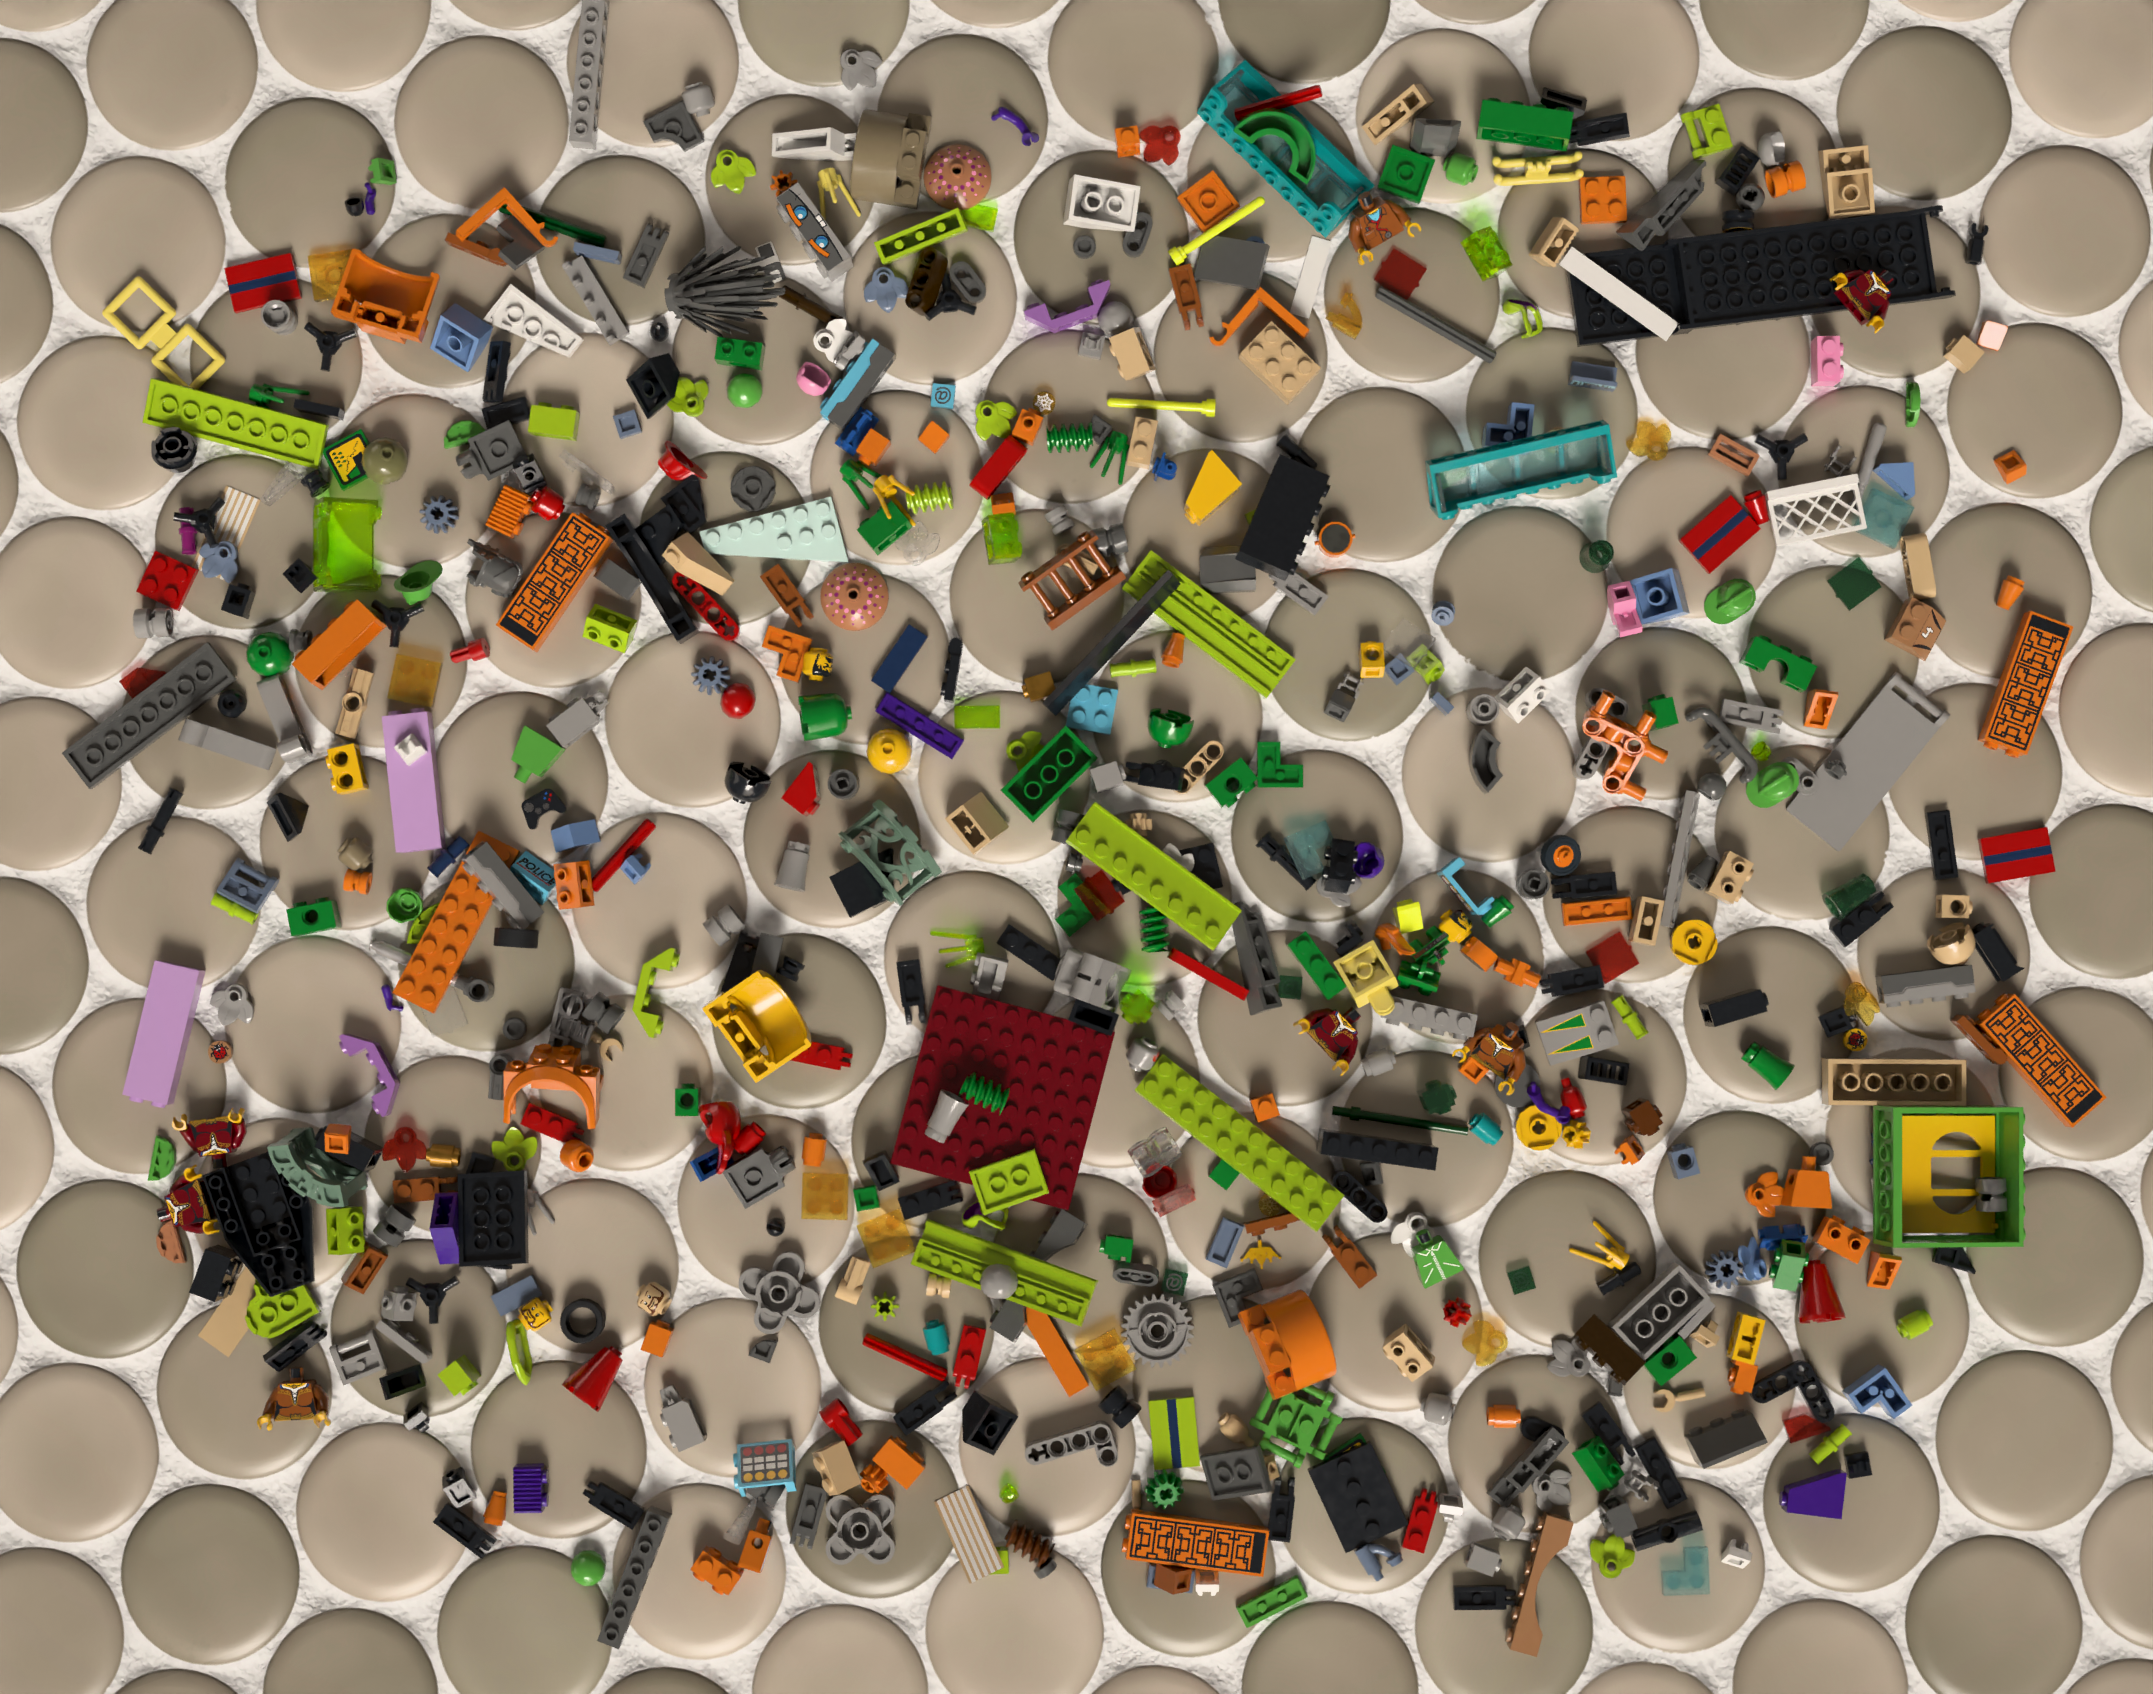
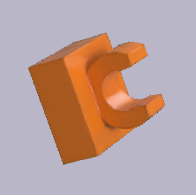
[1614,1135,1646,1165]

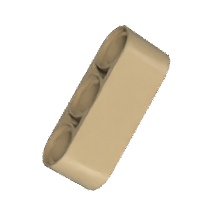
[1900,533,1936,600]
[1173,741,1224,795]

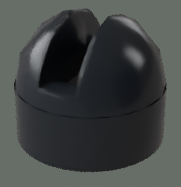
[345,197,364,217]
[650,322,669,342]
[766,1218,785,1237]

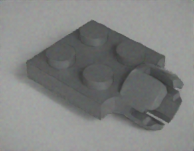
[455,420,527,481]
[723,1146,796,1209]

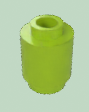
[1896,1309,1933,1340]

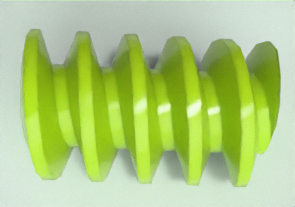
[905,481,954,514]

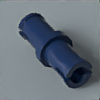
[427,835,470,878]

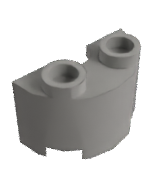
[970,952,1009,1001]

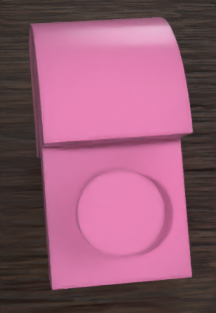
[1607,581,1643,637]

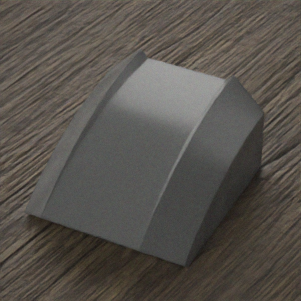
[1409,118,1461,159]
[1199,545,1256,594]

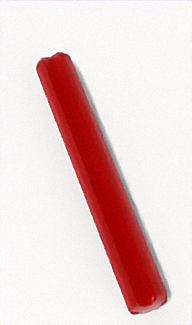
[1234,85,1322,121]
[592,819,656,892]
[862,1333,948,1381]

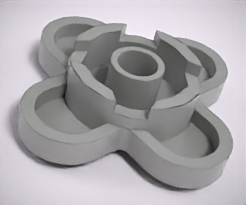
[739,1251,821,1334]
[826,1493,895,1565]

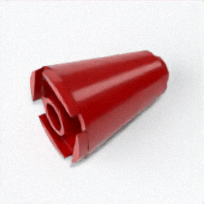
[1798,1260,1846,1324]
[561,1346,623,1412]

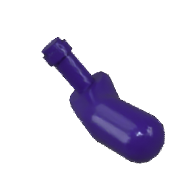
[364,182,376,215]
[381,984,403,1012]

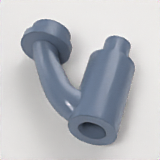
[1354,1543,1403,1581]

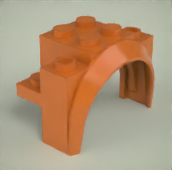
[503,1044,604,1129]

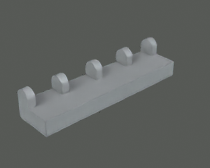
[562,256,629,346]

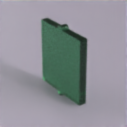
[1827,557,1881,611]

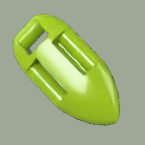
[506,1319,532,1385]

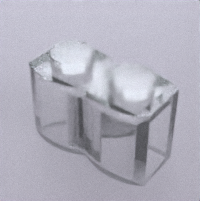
[1127,1127,1183,1178]

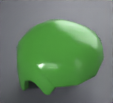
[726,373,763,408]
[386,887,423,923]
[571,1550,606,1586]

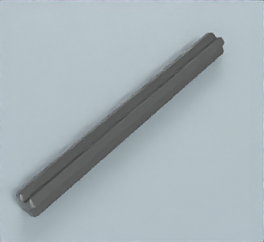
[1375,286,1497,363]

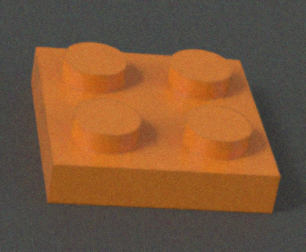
[1177,170,1240,233]
[1579,176,1627,224]

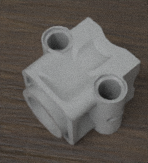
[1054,947,1132,1013]

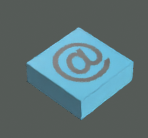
[931,383,956,409]

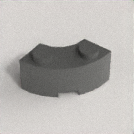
[1469,728,1503,794]

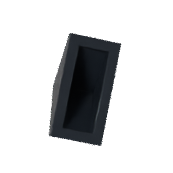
[863,1150,900,1191]
[379,1364,426,1400]

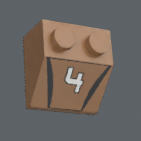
[1884,597,1946,661]

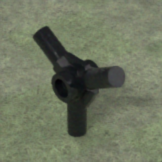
[924,273,977,321]
[304,322,357,372]
[1754,433,1808,481]
[173,497,225,548]
[371,599,425,648]
[406,1276,460,1324]

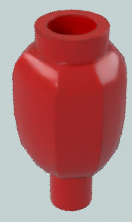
[1560,1077,1587,1120]

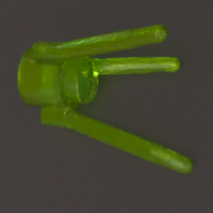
[930,931,985,968]

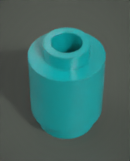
[1469,1112,1504,1146]
[923,1319,950,1355]

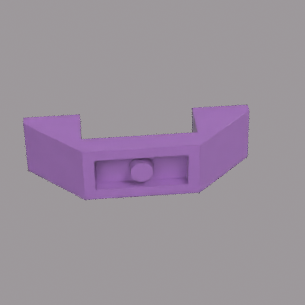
[1024,279,1110,333]
[339,1034,400,1117]

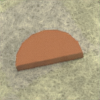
[156,1219,187,1263]

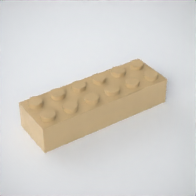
[1822,1058,1967,1106]

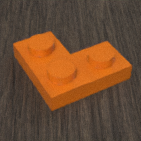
[762,625,813,683]

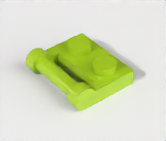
[1680,104,1733,159]

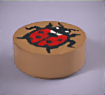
[208,1040,233,1064]

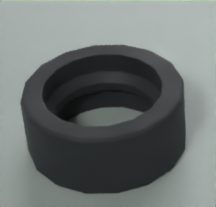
[493,928,539,949]
[560,1298,606,1344]

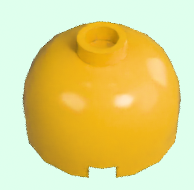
[866,728,912,774]

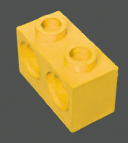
[325,743,369,795]
[1726,1311,1766,1365]

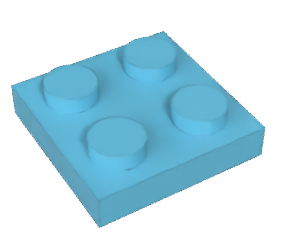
[1066,684,1118,735]

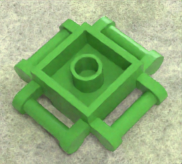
[1249,1385,1343,1468]

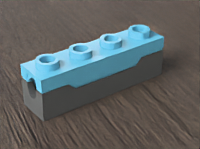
[820,338,896,431]

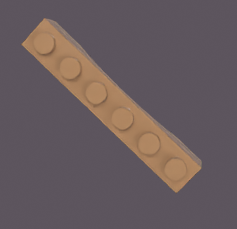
[1505,1511,1574,1657]

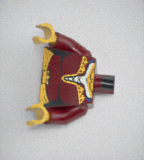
[1830,269,1893,334]
[1293,1007,1361,1076]
[172,1108,247,1169]
[157,1165,219,1235]

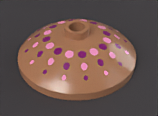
[924,145,991,210]
[820,563,889,631]

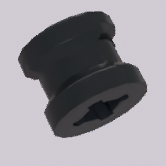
[301,469,331,498]
[777,955,805,982]

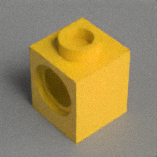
[1359,641,1385,678]

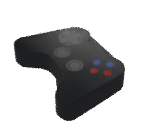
[521,789,567,830]

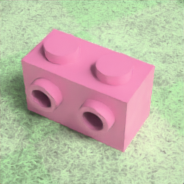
[1811,336,1844,386]

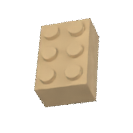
[1239,321,1321,405]

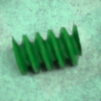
[1046,422,1093,453]
[1139,906,1170,953]
[958,1072,1010,1116]

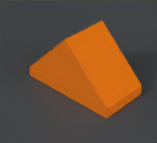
[1804,689,1838,729]
[1867,1251,1902,1290]

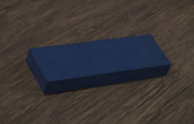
[871,624,928,693]

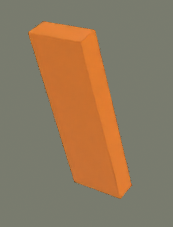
[1561,897,1633,926]

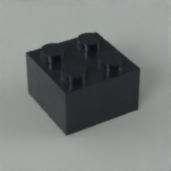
[189,1245,244,1302]

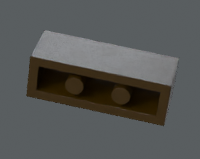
[1573,1314,1646,1386]

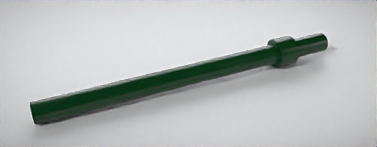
[1332,1106,1469,1136]

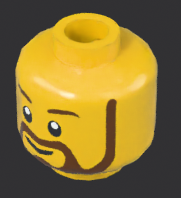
[518,1297,553,1332]

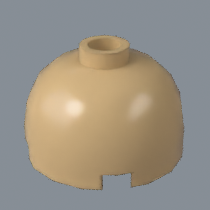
[1927,922,1976,965]

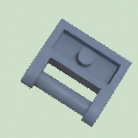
[216,858,279,914]

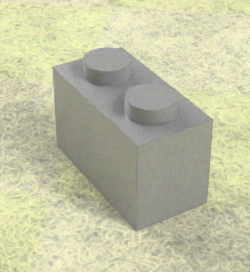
[1090,761,1126,793]

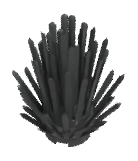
[664,246,785,337]

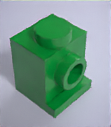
[1099,1234,1134,1263]

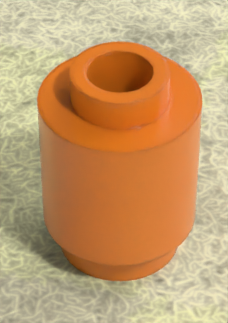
[801,1132,827,1167]
[1486,1404,1521,1428]

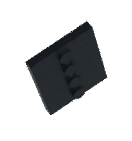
[458,1170,529,1267]
[1307,1440,1408,1553]

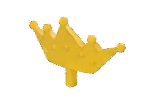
[1240,1240,1281,1269]

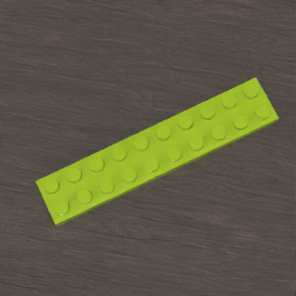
[1134,1054,1344,1232]

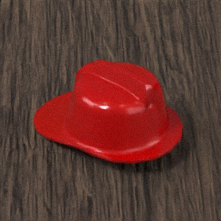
[658,441,708,480]

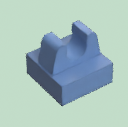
[620,854,651,885]

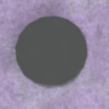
[730,466,776,512]
[1494,1064,1540,1107]

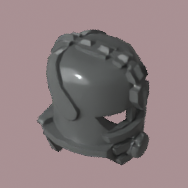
[466,539,523,597]

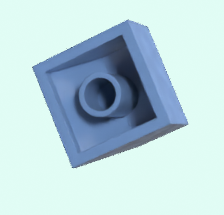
[430,303,493,372]
[1630,568,1690,625]

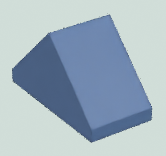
[1872,462,1915,501]
[551,819,601,853]

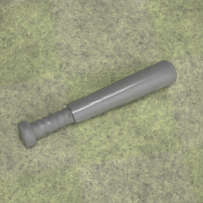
[1848,423,1887,510]

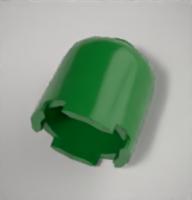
[798,693,852,741]

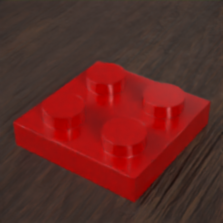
[136,551,199,611]

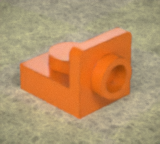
[991,492,1016,518]

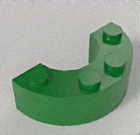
[1233,108,1316,185]

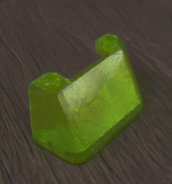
[313,497,381,592]

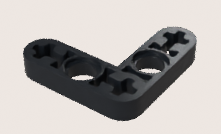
[1750,1360,1835,1423]

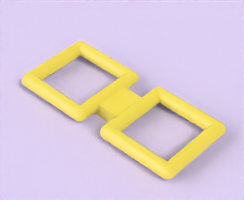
[102,276,225,389]

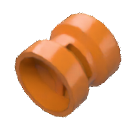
[343,868,372,895]

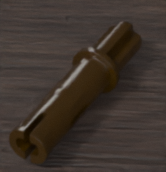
[779,285,843,324]

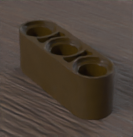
[905,246,948,316]

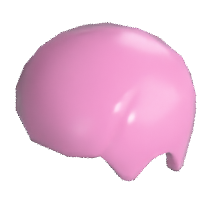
[796,362,831,396]

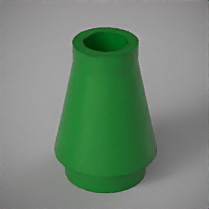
[1481,894,1515,928]

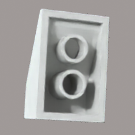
[1063,174,1141,232]

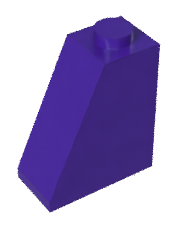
[429,1192,459,1265]
[1779,1469,1847,1519]

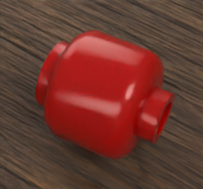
[530,487,565,521]

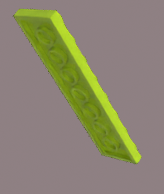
[142,378,329,469]

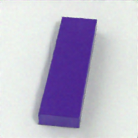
[875,692,964,759]

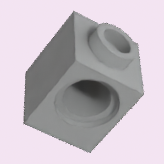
[1464,1541,1502,1577]

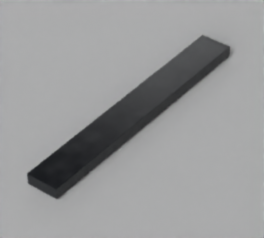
[1043,570,1181,716]

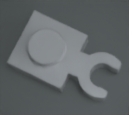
[833,330,866,370]

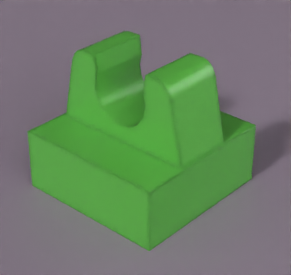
[368,158,397,185]

